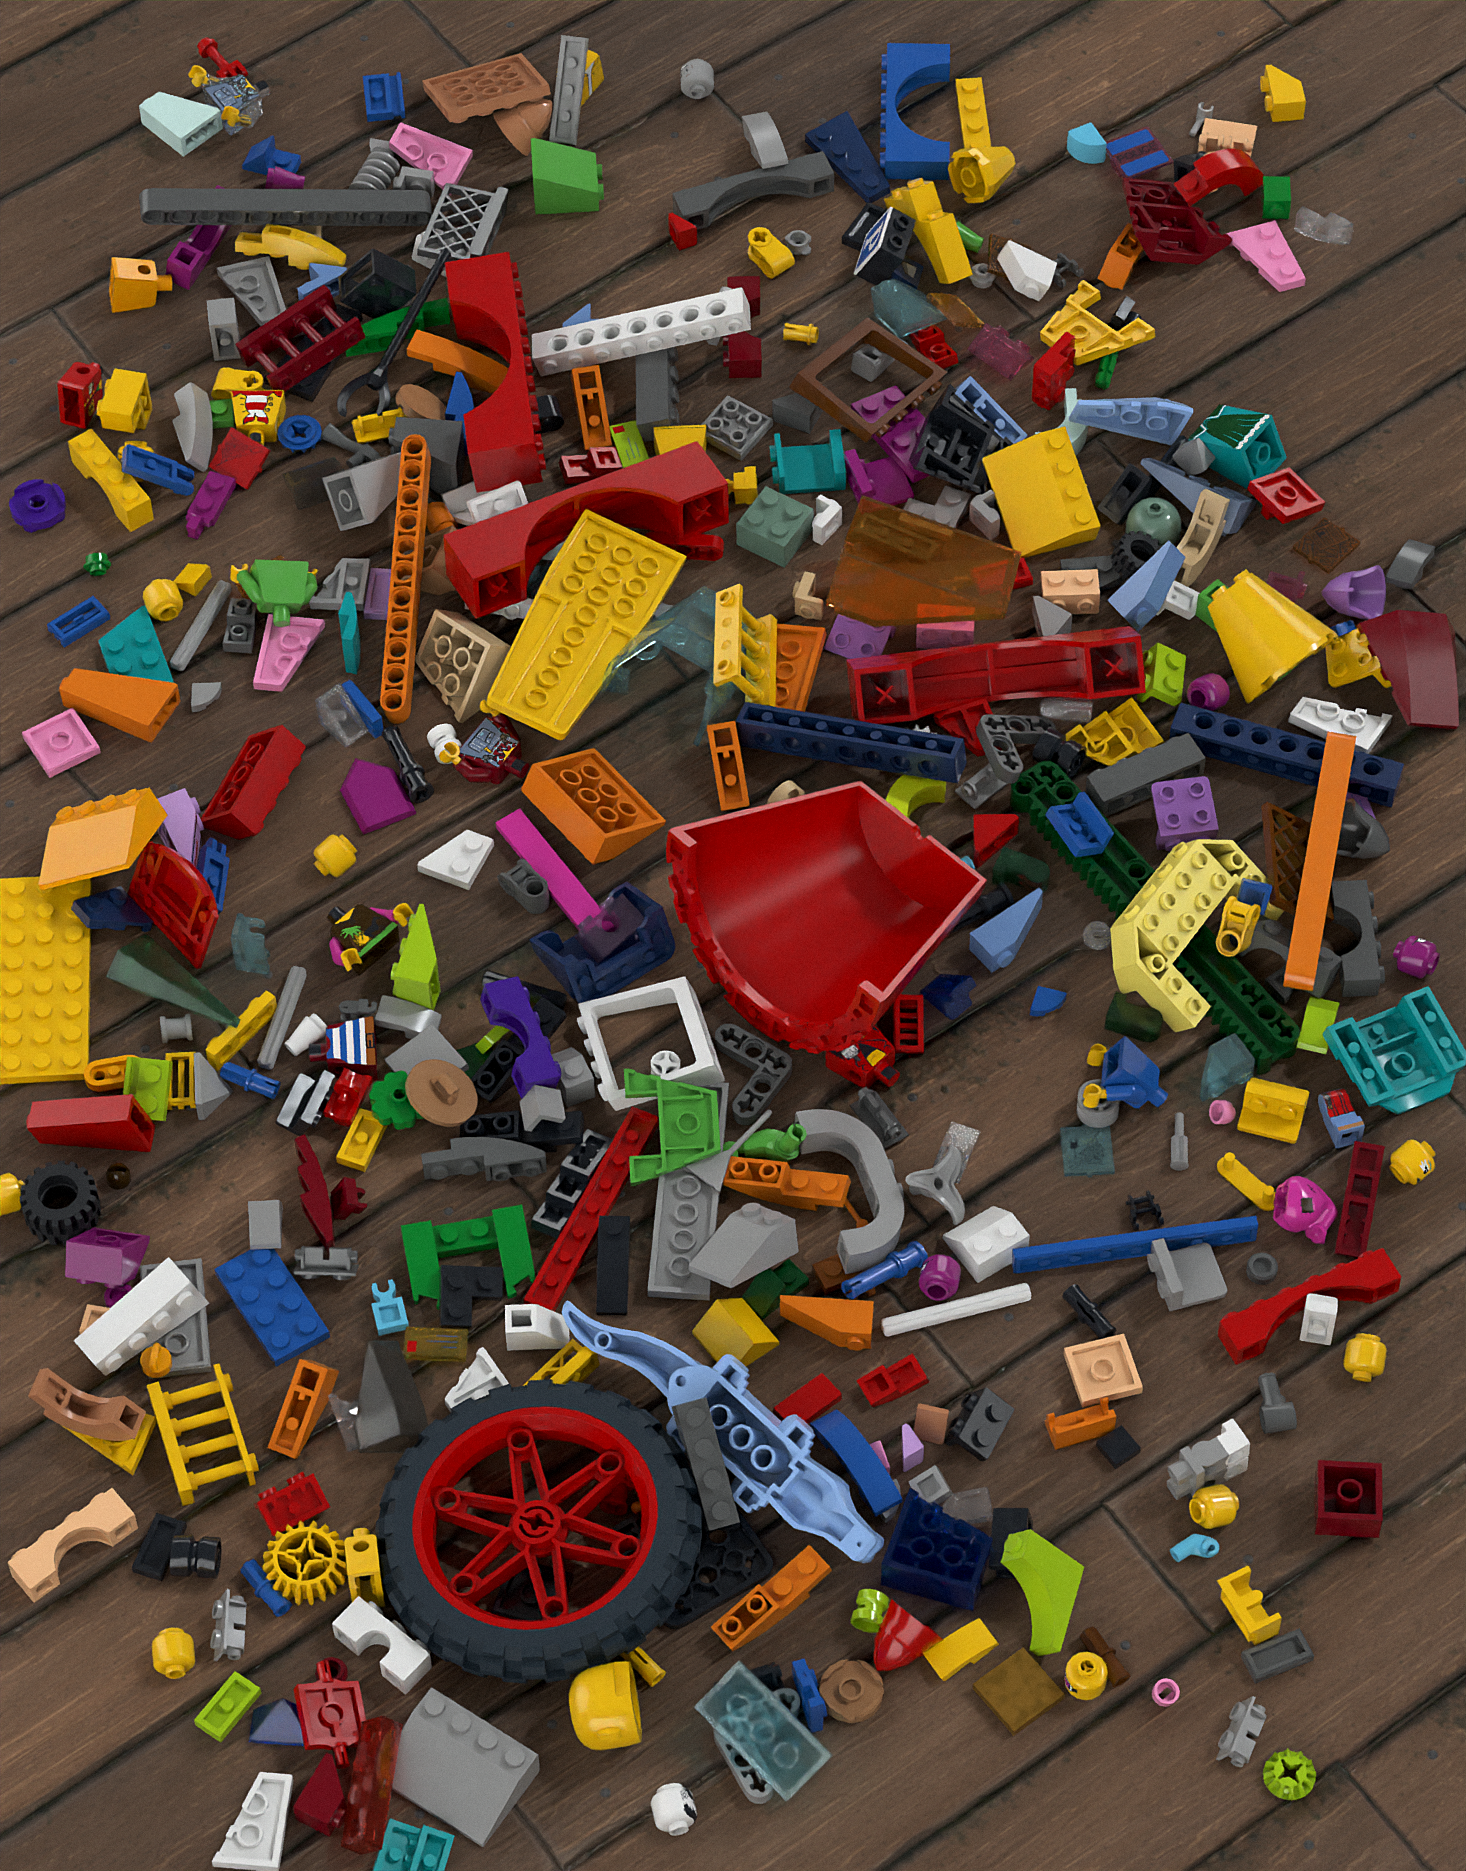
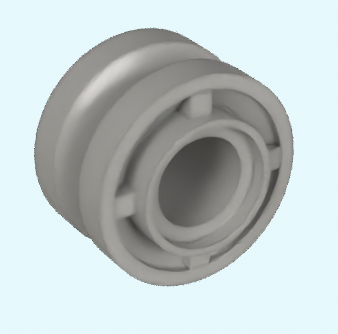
[1076,1079,1120,1128]

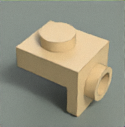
[793,571,823,620]

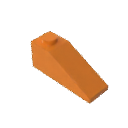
[1097,223,1144,290]
[570,365,612,451]
[707,721,750,811]
[780,1295,874,1351]
[267,1359,339,1459]

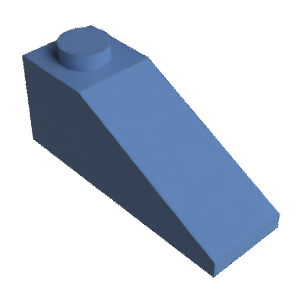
[955,376,1027,444]
[1108,540,1185,631]
[969,888,1043,973]

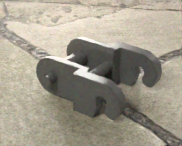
[1052,253,1084,288]
[339,999,378,1027]

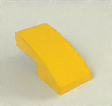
[923,1618,999,1681]

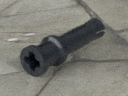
[382,725,434,803]
[949,882,1014,935]

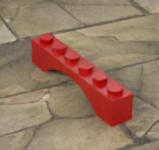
[1218,1248,1402,1365]

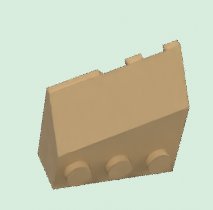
[415,609,511,723]

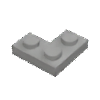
[898,486,971,542]

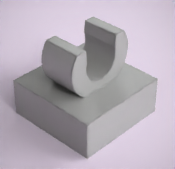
[909,1465,953,1511]

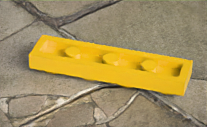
[955,77,991,149]

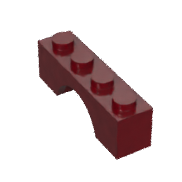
[723,276,762,378]

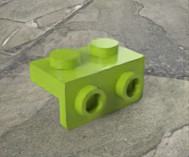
[1137,643,1186,707]

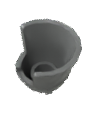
[1336,798,1390,859]

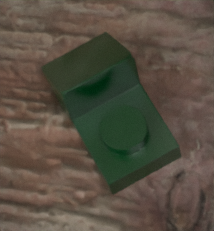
[742,1259,809,1320]

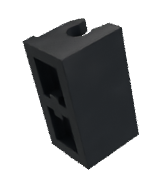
[989,1508,1033,1579]

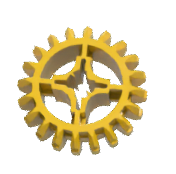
[262,1520,347,1606]

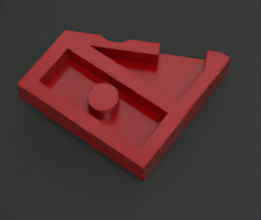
[934,698,1003,757]

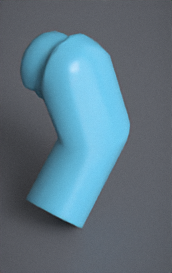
[1170,1534,1219,1563]

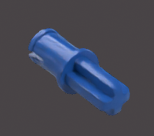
[220,1062,281,1100]
[240,1559,292,1617]

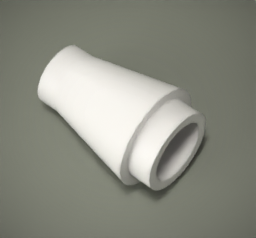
[284,1013,327,1056]

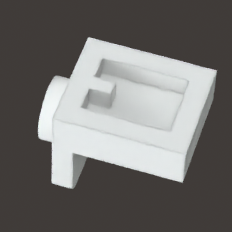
[812,495,842,545]
[1156,581,1200,620]

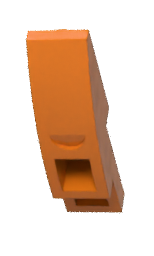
[723,1156,851,1211]
[711,1545,832,1652]

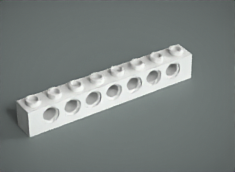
[532,287,751,376]

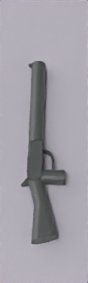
[321,423,440,504]

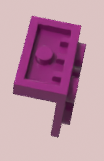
[844,449,914,514]

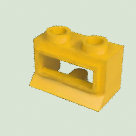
[1217,1566,1282,1646]

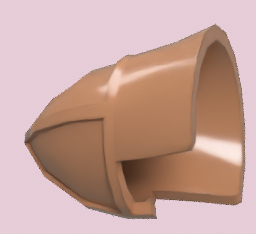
[493,98,553,156]

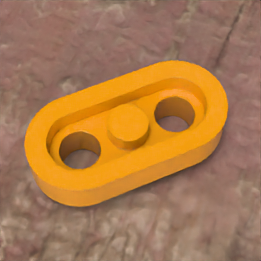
[84,1055,139,1092]

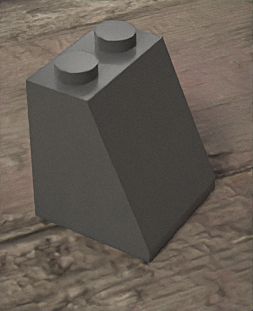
[389,417,466,494]

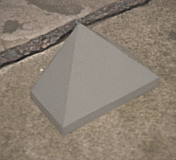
[194,1053,234,1120]

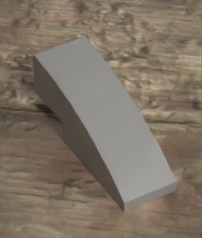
[742,111,789,169]
[172,382,213,472]

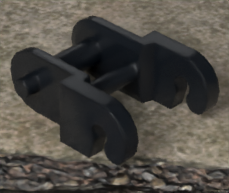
[1125,1190,1164,1231]

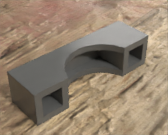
[1331,880,1385,997]
[1229,914,1343,999]
[671,1398,740,1531]

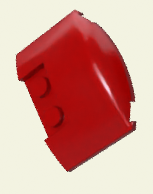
[128,841,219,969]

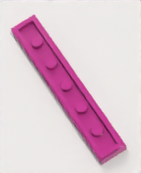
[495,809,615,945]

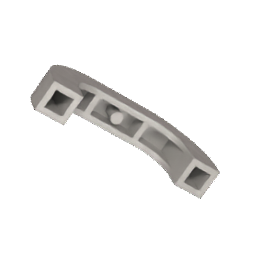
[793,1109,904,1274]

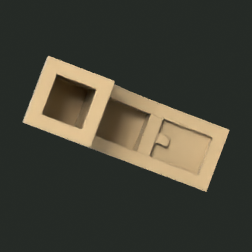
[1174,489,1230,587]

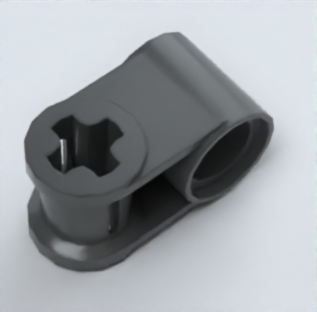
[497,858,550,914]

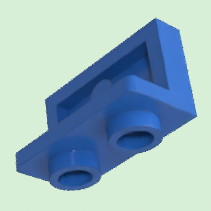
[1045,792,1114,857]

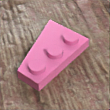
[389,122,473,196]
[1226,221,1306,292]
[253,614,325,692]

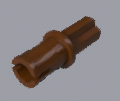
[1080,1626,1131,1688]

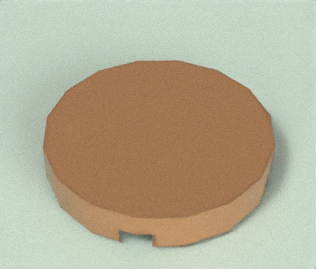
[395,384,446,420]
[819,1659,884,1723]

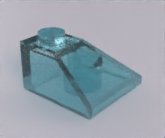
[870,279,947,338]

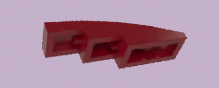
[294,1134,335,1255]
[1334,1141,1385,1258]

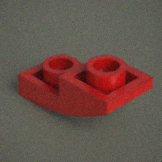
[907,321,959,369]

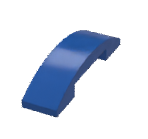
[810,1409,903,1517]

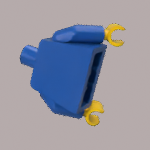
[1083,1036,1168,1108]

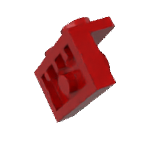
[254,1471,330,1537]

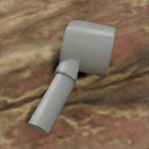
[1189,102,1214,137]

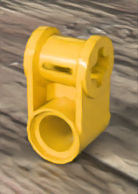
[748,227,795,279]
[211,368,265,400]
[1216,896,1261,957]

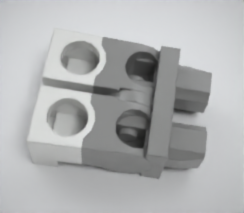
[1167,1418,1250,1500]

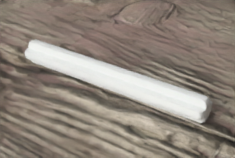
[881,1283,1031,1336]

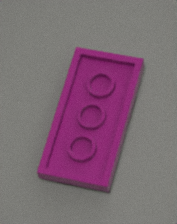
[850,385,930,483]

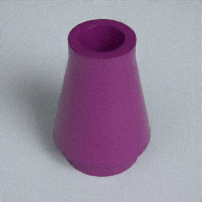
[265,166,305,189]

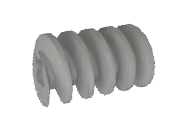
[349,146,400,190]

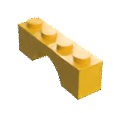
[68,428,154,532]

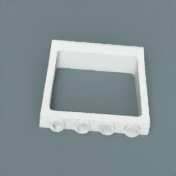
[577,976,725,1111]

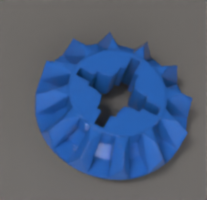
[278,415,322,453]

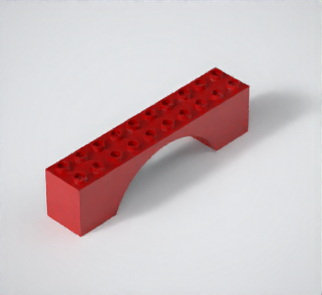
[445,252,546,493]
[443,441,729,618]
[846,626,1146,724]

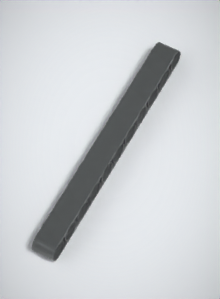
[139,188,432,226]

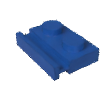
[363,72,406,122]

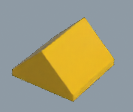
[692,1298,779,1366]

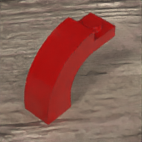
[1174,149,1264,207]

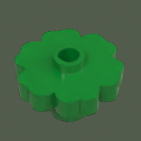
[369,1070,424,1130]

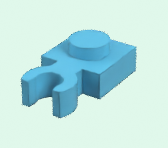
[371,1279,409,1336]

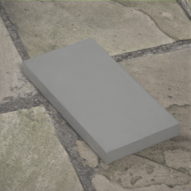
[140,1258,211,1379]

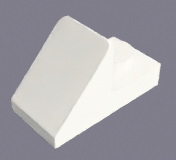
[1300,1293,1338,1346]

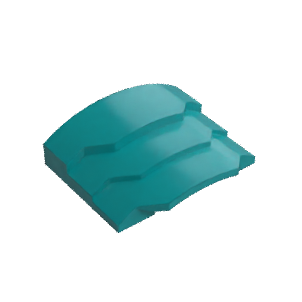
[1322,986,1466,1115]

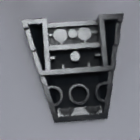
[909,384,1013,494]

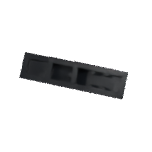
[531,1129,613,1239]

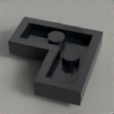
[439,1265,503,1329]

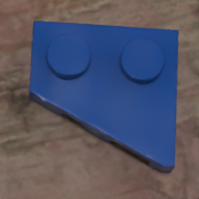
[792,1659,827,1733]

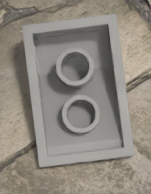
[688,1203,799,1288]

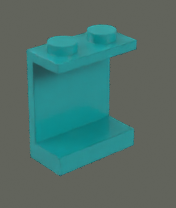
[769,429,846,494]

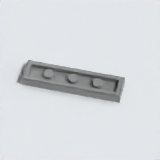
[549,35,589,145]

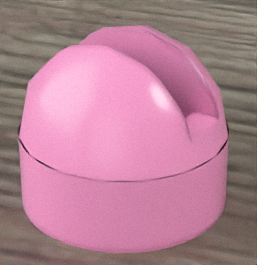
[1209,1100,1236,1124]
[1152,1678,1180,1707]

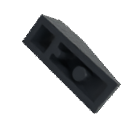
[596,1216,631,1315]

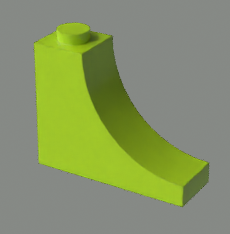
[1001,1529,1084,1657]

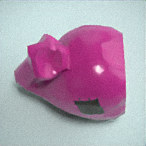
[1273,1176,1338,1244]

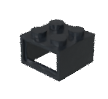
[338,248,417,319]

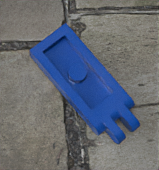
[197,838,230,914]

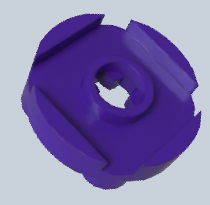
[9,479,66,533]

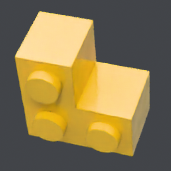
[97,368,153,433]

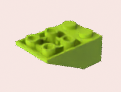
[391,903,441,1011]

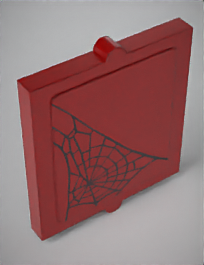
[208,427,271,490]

